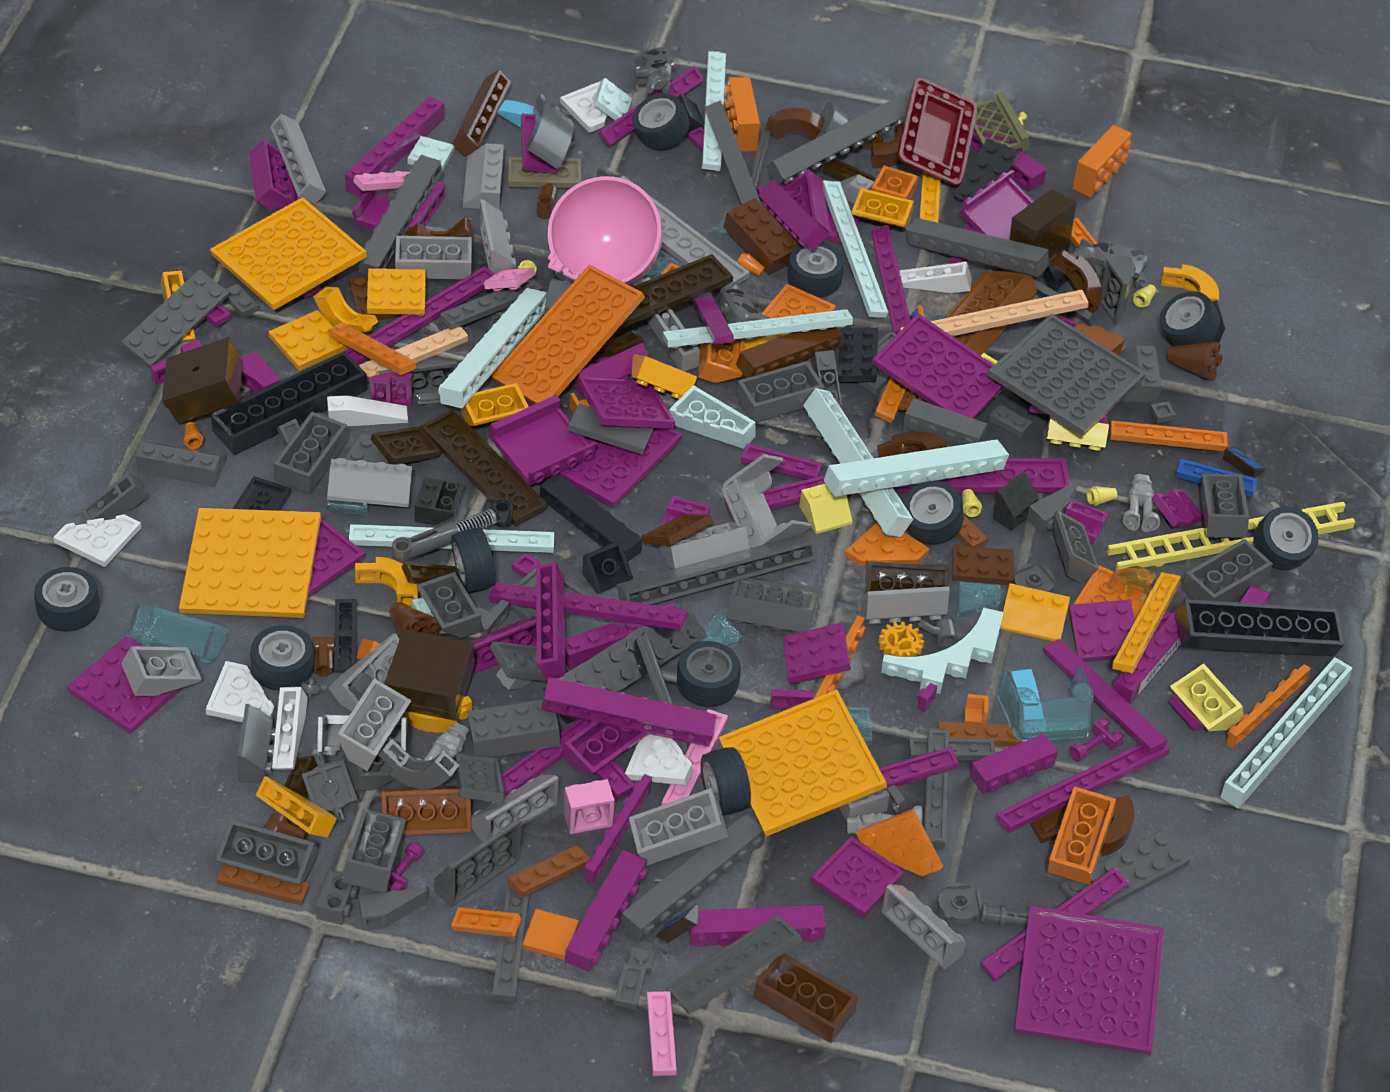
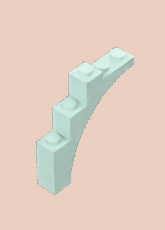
[881,608,1004,694]

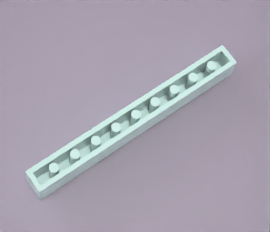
[438,288,547,408]
[803,388,913,537]
[824,440,1009,496]
[1220,657,1352,809]

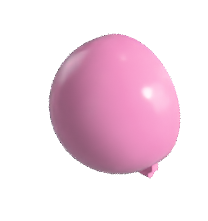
[548,176,662,285]

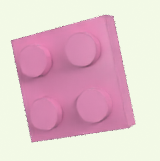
[484,267,536,291]

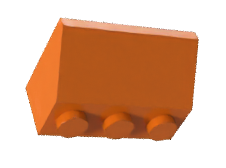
[698,338,744,383]

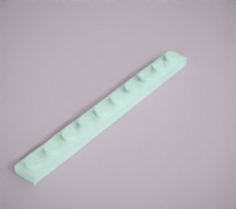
[702,51,726,171]
[823,181,888,318]
[663,309,853,348]
[349,524,554,553]

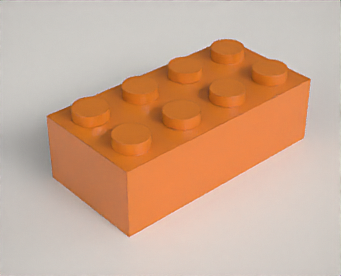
[724,77,760,152]
[1072,125,1132,197]
[1048,786,1116,885]

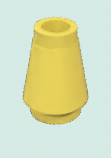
[1133,285,1156,307]
[1086,486,1117,506]
[962,489,982,517]

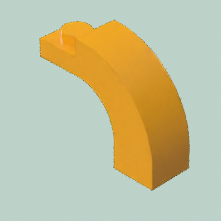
[1160,264,1219,302]
[314,287,378,333]
[355,557,418,607]
[403,696,472,733]

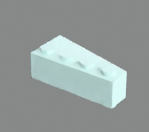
[669,385,756,449]

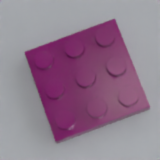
[1069,599,1135,662]
[783,622,851,684]
[811,836,904,918]

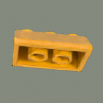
[851,188,914,229]
[631,354,697,399]
[461,383,529,426]
[1000,584,1070,641]

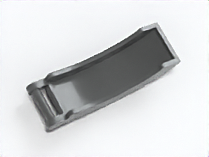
[526,94,573,169]

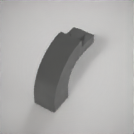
[815,103,848,139]
[378,739,459,789]

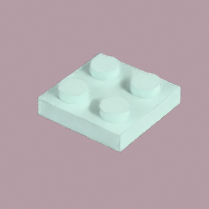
[593,78,632,120]
[408,136,455,171]

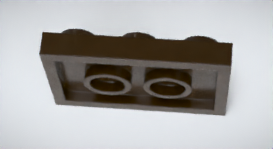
[370,426,441,465]

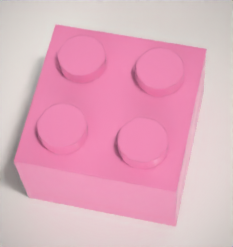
[564,779,614,834]

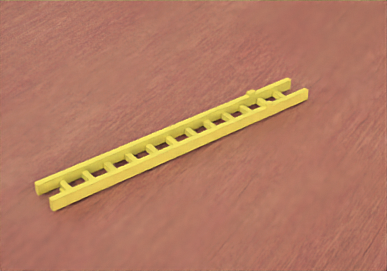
[1107,502,1355,573]

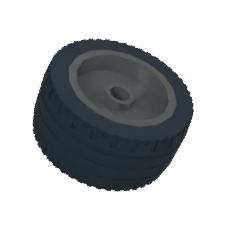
[677,641,741,707]

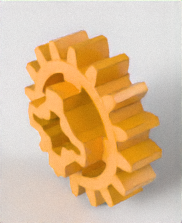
[878,622,924,657]

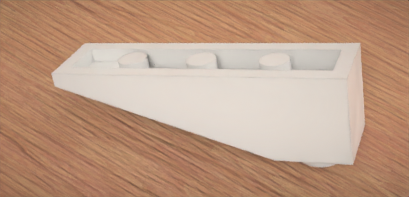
[900,262,972,293]
[327,396,408,426]
[272,687,308,770]

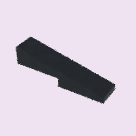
[334,599,357,673]

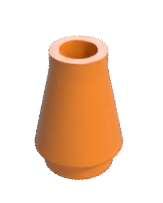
[737,253,765,277]
[183,422,203,450]

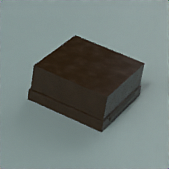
[1009,189,1077,278]
[162,337,243,424]
[384,629,475,721]

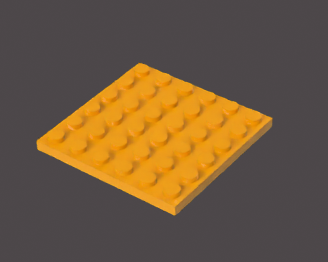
[210,197,368,310]
[179,508,321,618]
[718,690,887,837]

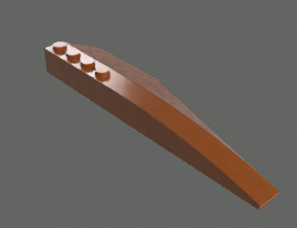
[898,271,1037,410]

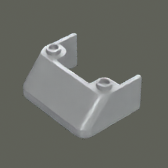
[722,454,812,548]
[317,715,408,755]

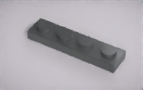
[908,738,996,761]

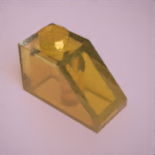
[1106,565,1155,602]

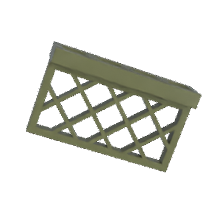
[973,92,1029,152]

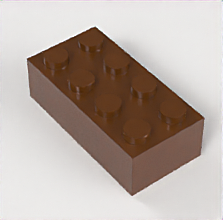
[723,198,799,276]
[754,954,858,1043]

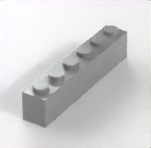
[270,114,326,204]
[632,277,700,371]

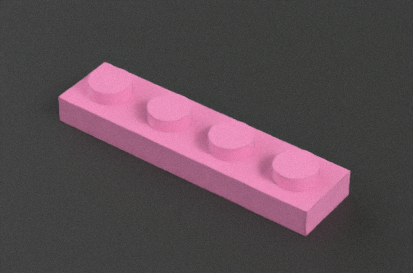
[353,171,411,191]
[647,991,676,1076]

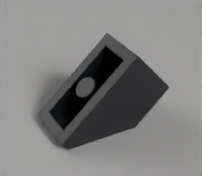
[1043,254,1069,292]

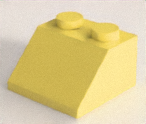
[800,484,853,534]

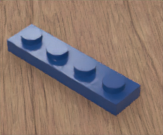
[1176,459,1257,497]

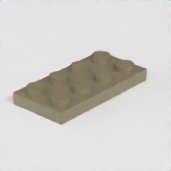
[508,157,582,188]

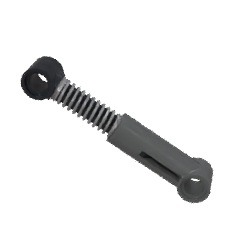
[392,498,513,564]

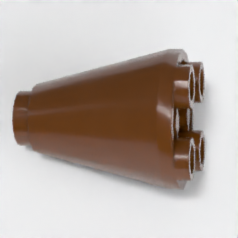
[1167,342,1223,380]
[389,602,439,639]

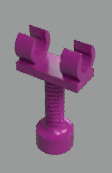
[1069,718,1125,762]
[389,842,424,891]

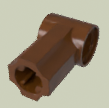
[536,183,557,219]
[312,637,334,677]
[263,813,309,840]

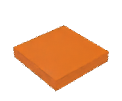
[522,909,579,960]

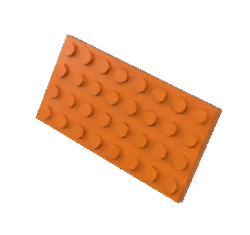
[491,264,645,404]

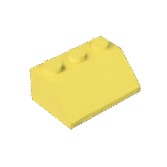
[1046,415,1109,451]
[1170,664,1244,731]

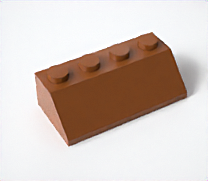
[381,785,471,835]

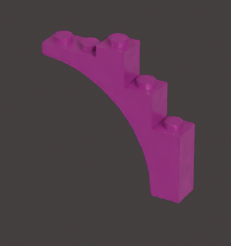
[150,339,281,393]

